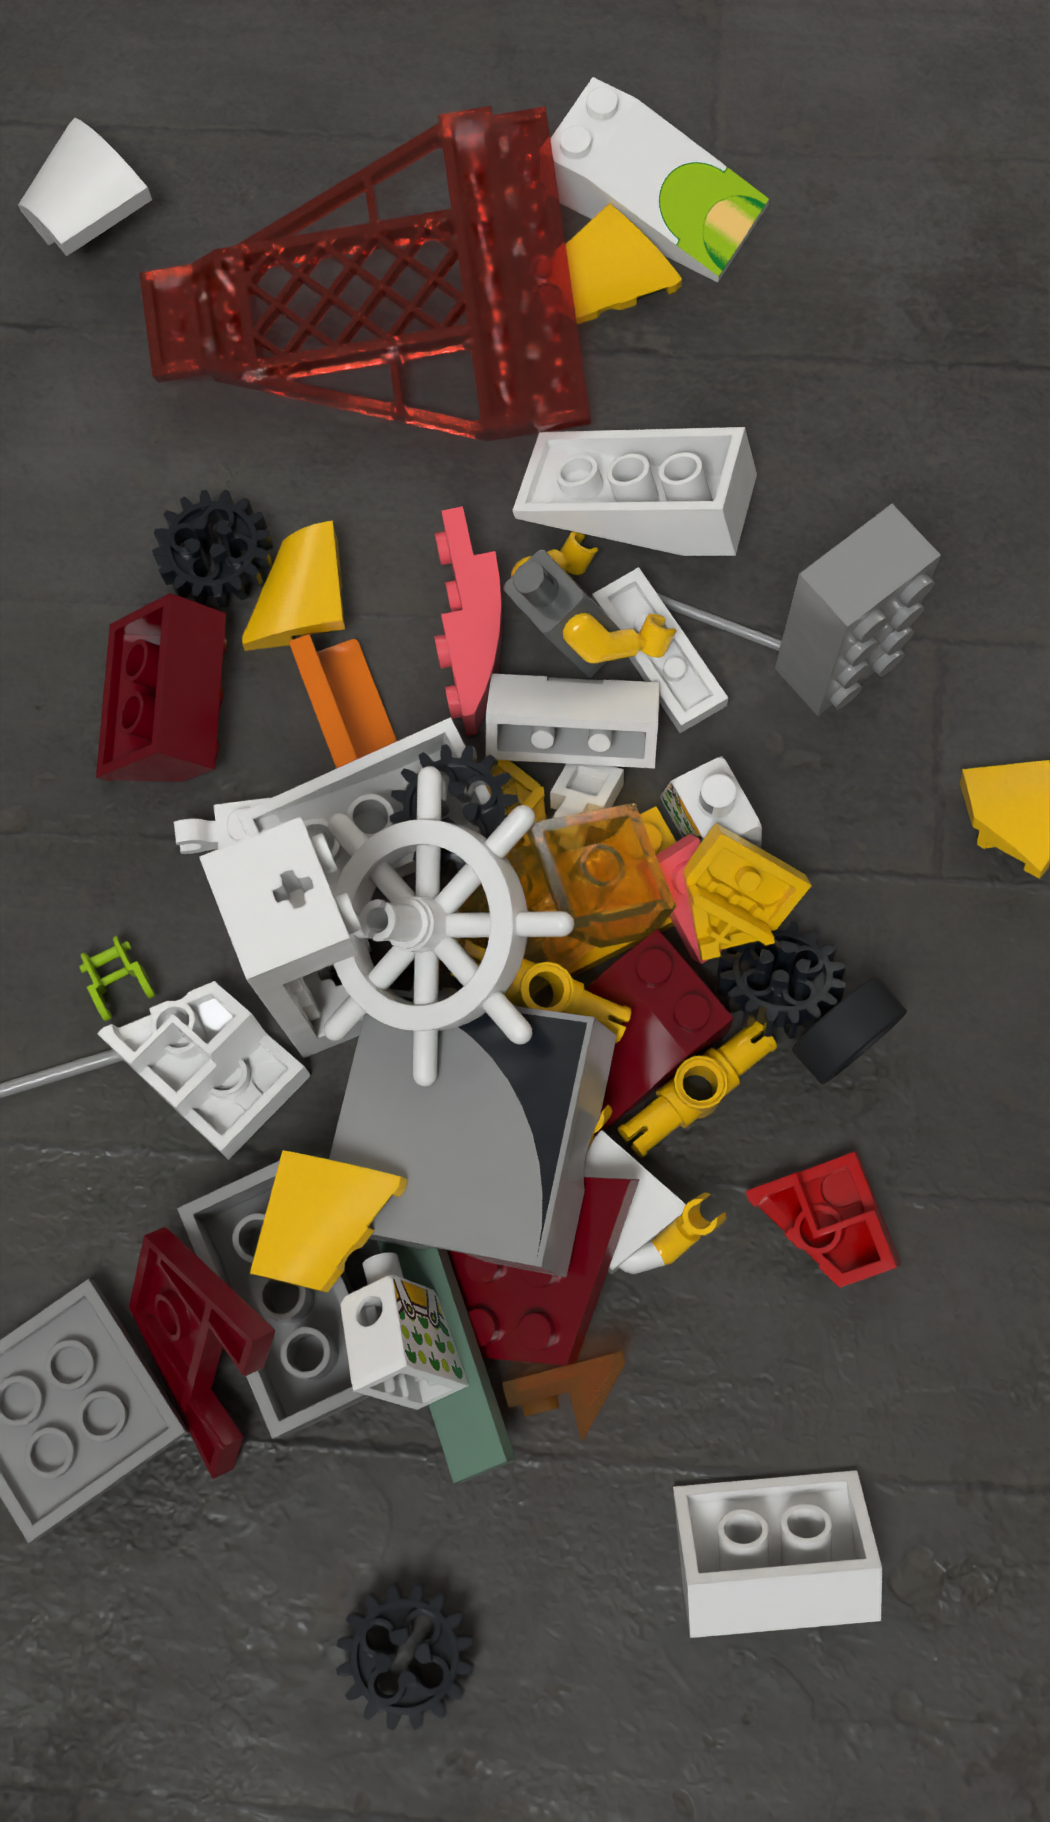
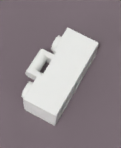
[486,674,660,768]

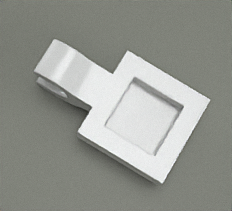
[550,764,624,854]
[174,798,270,854]

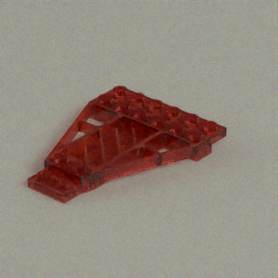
[139,106,591,441]

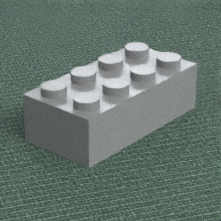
[775,503,941,716]
[177,1161,371,1439]

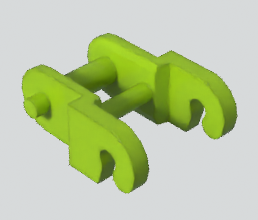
[79,935,156,1022]

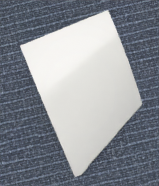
[18,118,152,256]
[97,981,311,1160]

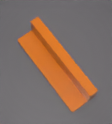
[288,634,397,769]

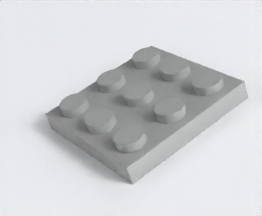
[0,1279,190,1543]

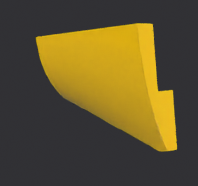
[537,203,682,325]
[242,520,345,651]
[250,1150,408,1293]

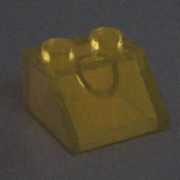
[527,803,676,948]

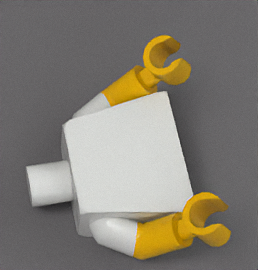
[584,1105,726,1275]

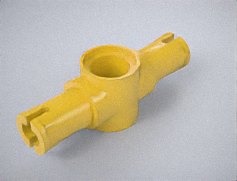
[450,939,631,1044]
[618,1021,777,1158]

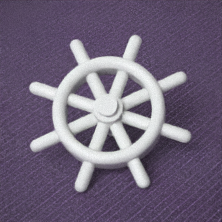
[324,766,574,1087]

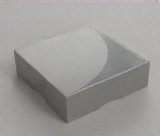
[329,989,617,1278]

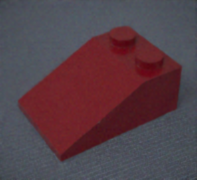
[585,929,734,1138]

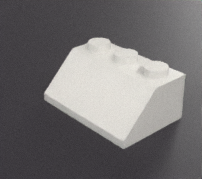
[673,1470,882,1638]

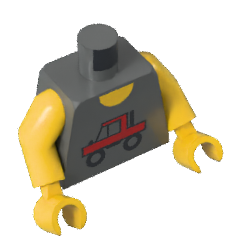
[503,532,677,678]

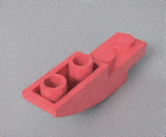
[434,506,503,736]

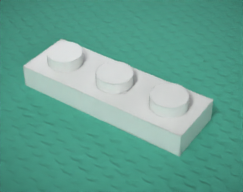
[592,567,728,733]

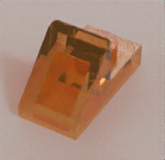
[502,1351,625,1442]

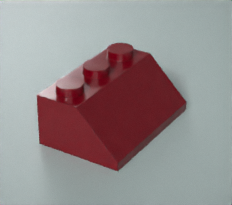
[96,593,227,782]

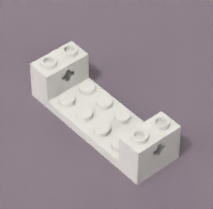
[199,816,372,1058]

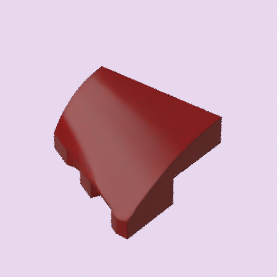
[745,1151,901,1288]

